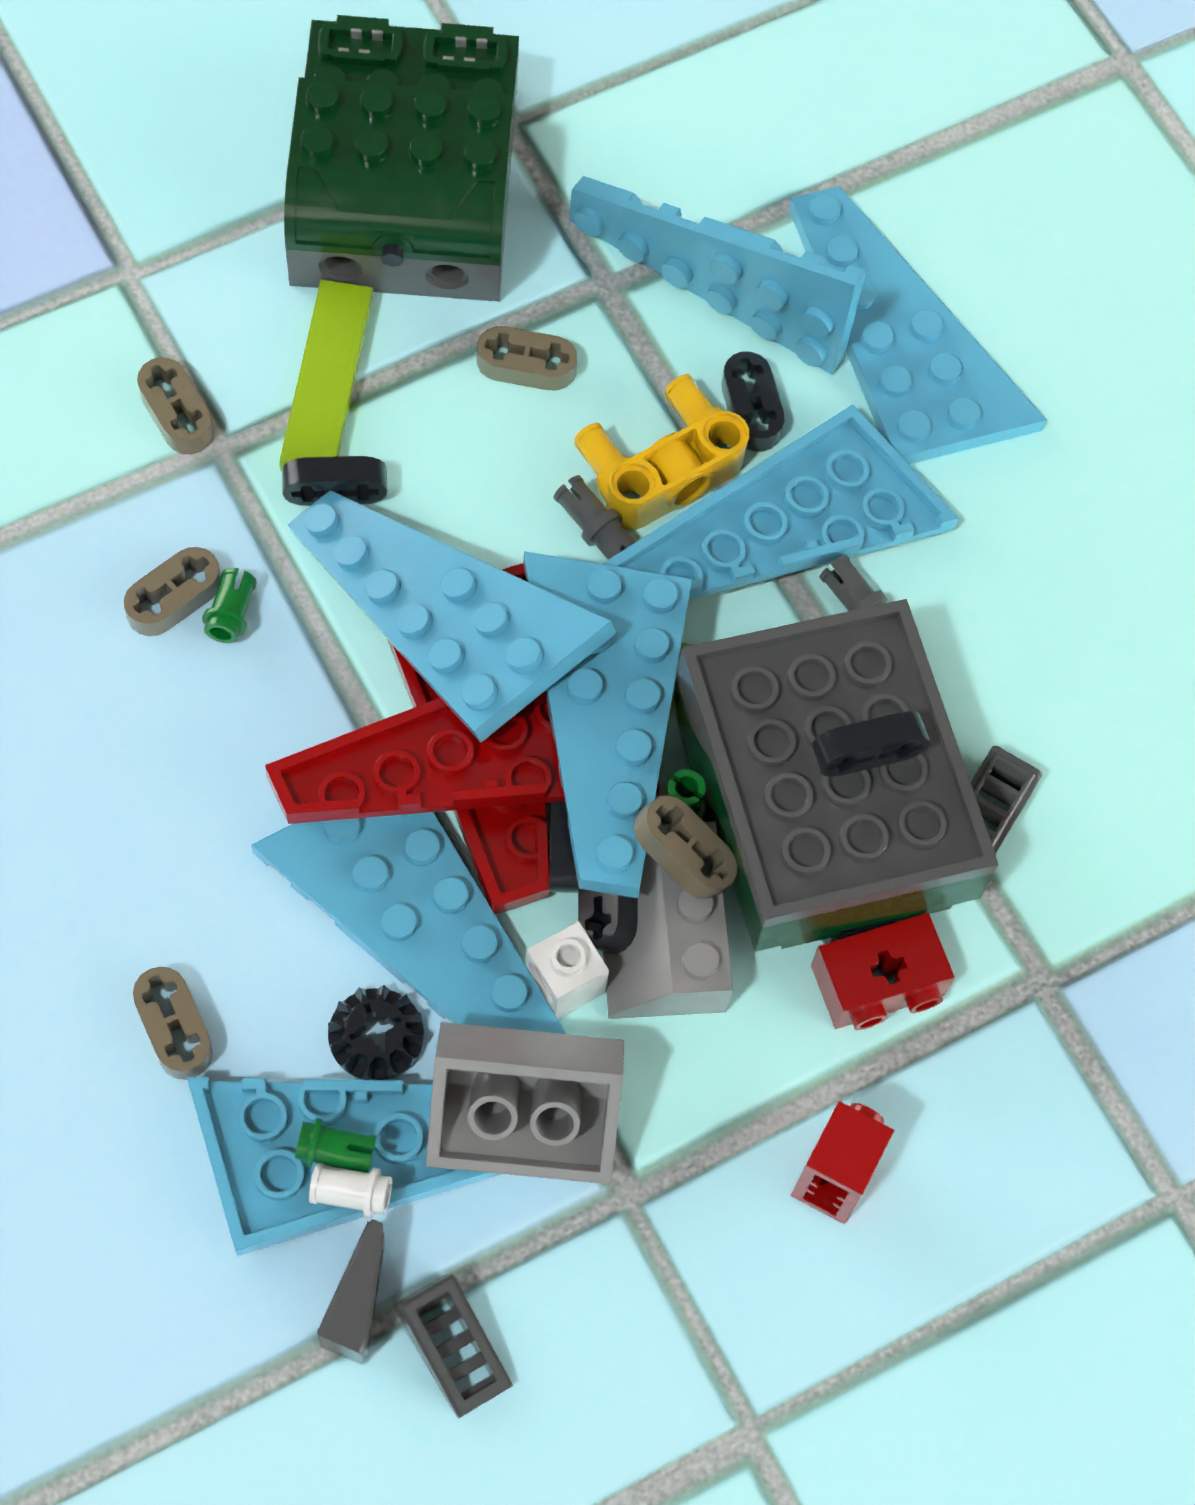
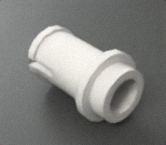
[309,1163,392,1219]

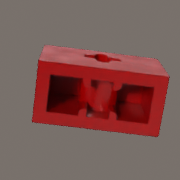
[811,912,955,1030]
[790,1101,895,1225]

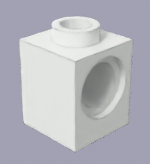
[525,921,609,1019]

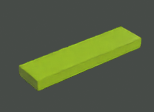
[279,279,373,472]

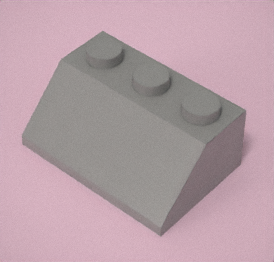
[603,822,733,1019]
[426,1022,624,1184]

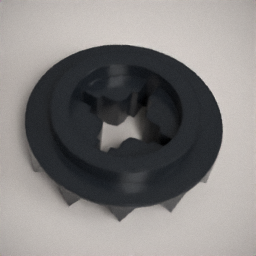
[328,985,424,1080]

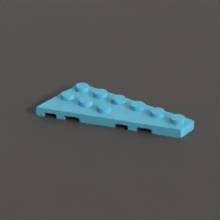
[569,176,867,375]
[788,186,1047,465]
[603,404,960,600]
[287,490,617,742]
[523,551,692,898]
[251,812,566,1034]
[187,1077,501,1257]

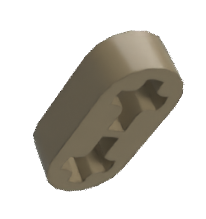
[477,326,577,391]
[137,357,213,454]
[124,547,221,636]
[633,795,737,899]
[132,966,213,1080]

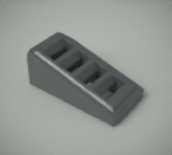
[971,746,1042,854]
[317,1219,385,1365]
[392,1273,513,1419]

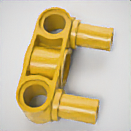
[574,374,749,530]

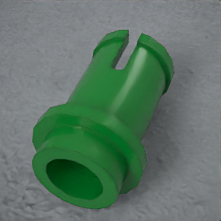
[202,568,257,643]
[661,769,706,824]
[295,1118,376,1173]

